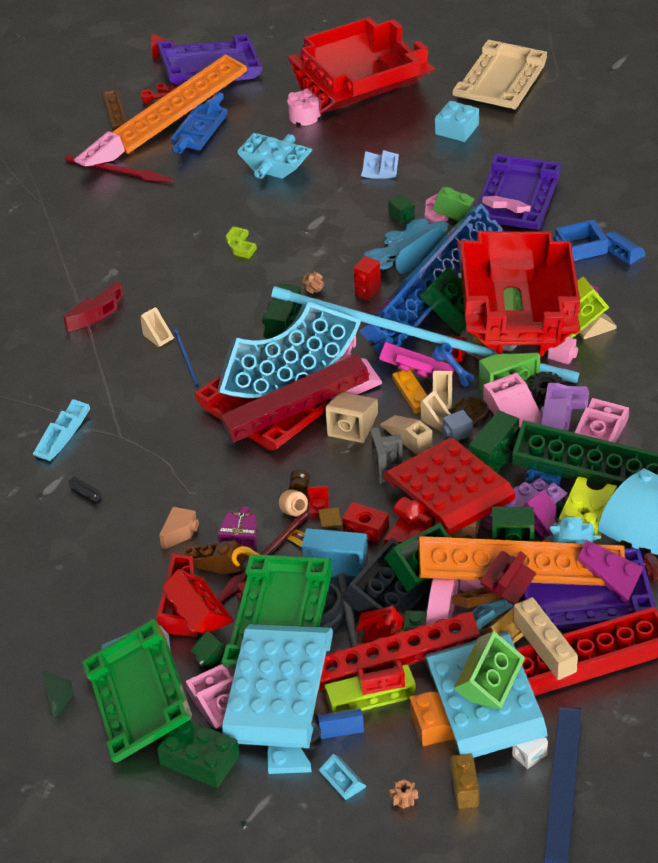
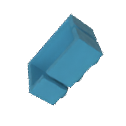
[302,528,368,579]

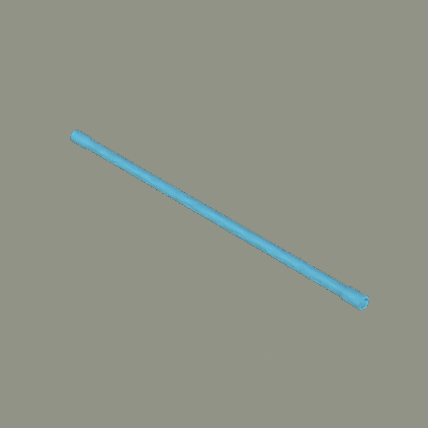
[271,286,580,384]

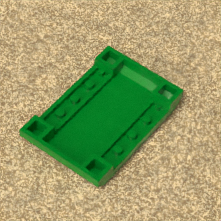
[222,554,331,668]
[82,619,192,763]

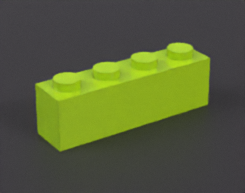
[325,664,416,712]

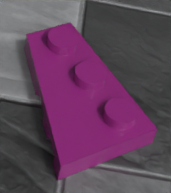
[577,540,643,604]

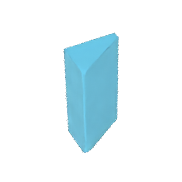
[319,754,366,800]

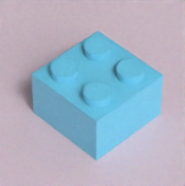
[435,101,479,142]

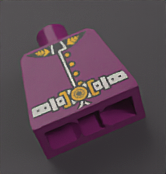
[218,506,257,550]

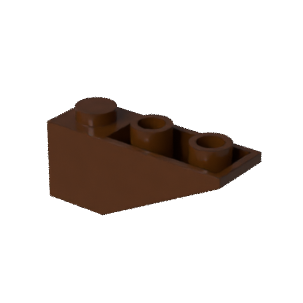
[184,540,247,574]

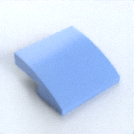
[361,150,399,179]

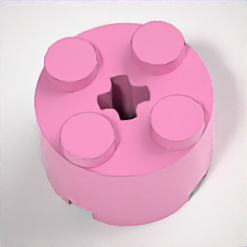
[287,89,321,125]

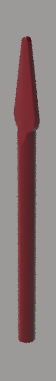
[65,154,174,182]
[218,512,309,602]

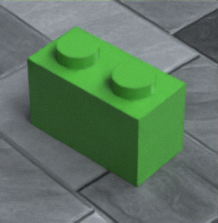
[433,186,475,221]

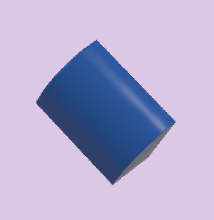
[606,231,645,265]
[317,708,364,739]

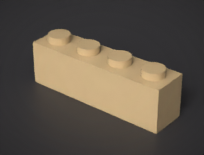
[514,597,578,680]

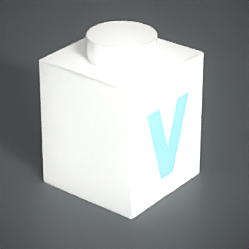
[512,737,548,769]

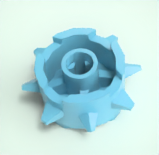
[545,517,601,544]

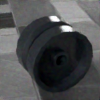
[319,583,344,631]

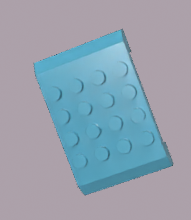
[223,624,333,748]
[425,631,548,758]

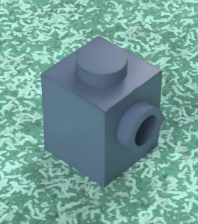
[441,410,473,441]

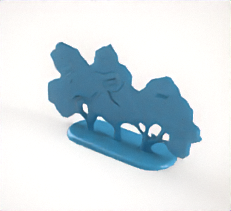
[364,218,449,274]

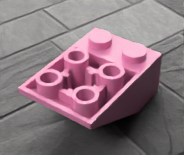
[483,373,542,428]

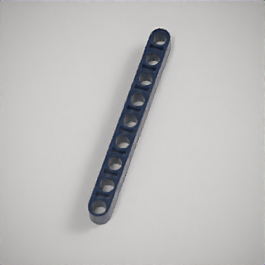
[544,706,582,863]

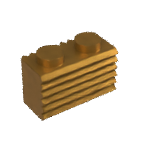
[450,754,479,809]

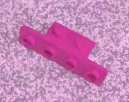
[379,342,454,378]

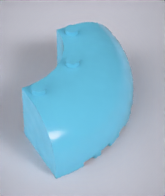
[218,302,361,398]
[598,468,658,555]

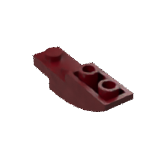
[63,281,124,331]

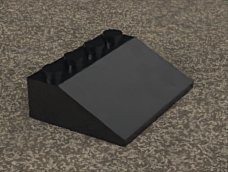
[341,538,434,619]

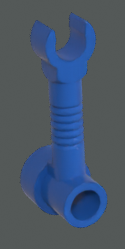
[432,343,474,387]

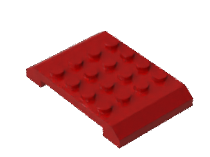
[195,373,329,450]
[383,437,516,535]

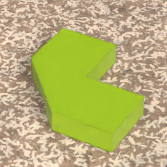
[225,226,257,259]

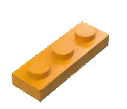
[392,370,427,414]

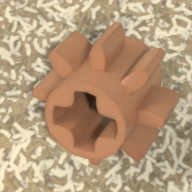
[302,271,324,294]
[390,779,418,809]

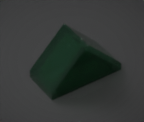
[42,671,74,717]

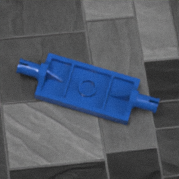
[170,92,228,154]

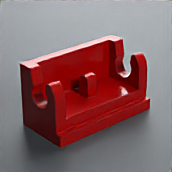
[356,606,405,644]
[357,660,405,695]

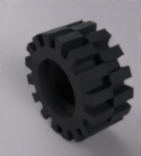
[529,371,564,405]

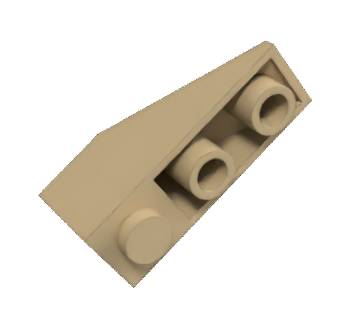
[380,415,432,455]

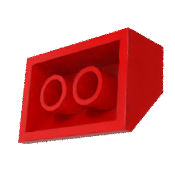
[162,569,234,634]

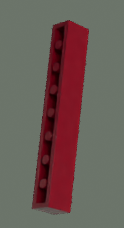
[221,354,369,443]

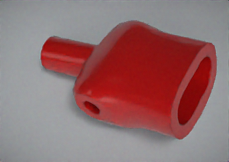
[393,497,432,525]

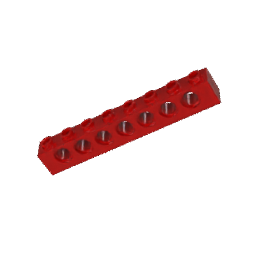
[318,612,480,692]

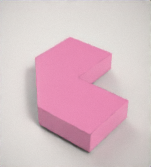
[424,194,449,224]
[482,196,531,213]

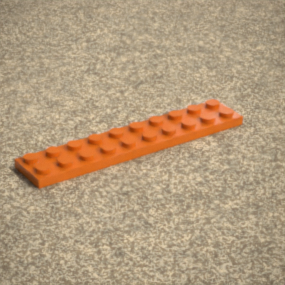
[112,54,247,154]
[418,536,625,586]

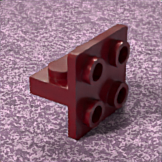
[480,551,536,605]

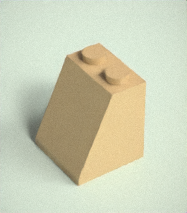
[326,392,378,443]

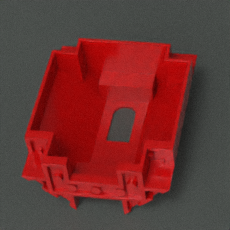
[288,17,436,114]
[458,231,581,357]

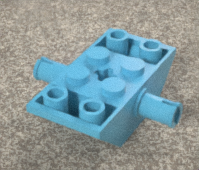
[238,133,312,179]

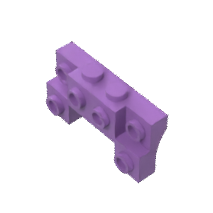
[539,383,589,431]
[481,478,568,530]

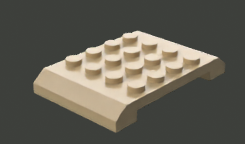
[453,40,547,109]

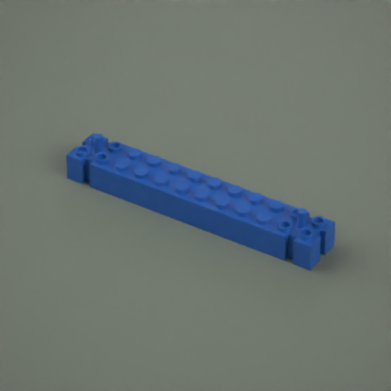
[359,203,503,355]

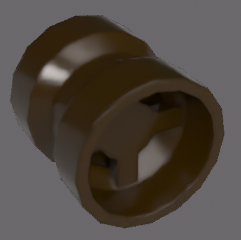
[288,469,310,495]

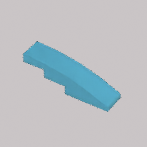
[33,399,90,461]

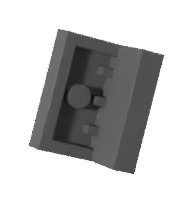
[370,427,403,483]

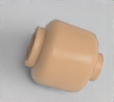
[279,490,308,517]

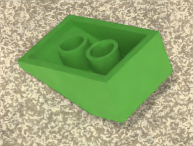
[479,353,540,392]

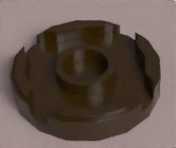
[451,397,489,427]

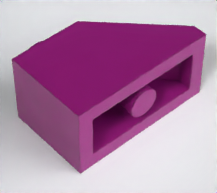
[522,491,556,541]

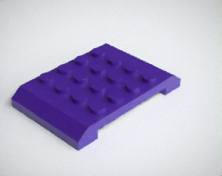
[157,34,262,86]
[473,154,561,230]
[523,548,656,630]

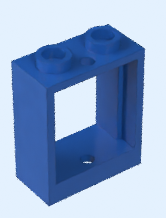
[553,219,608,261]

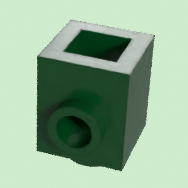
[388,194,415,224]
[191,631,226,668]

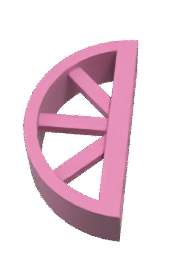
[426,578,459,640]

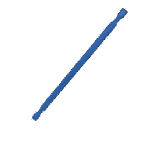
[174,329,199,386]

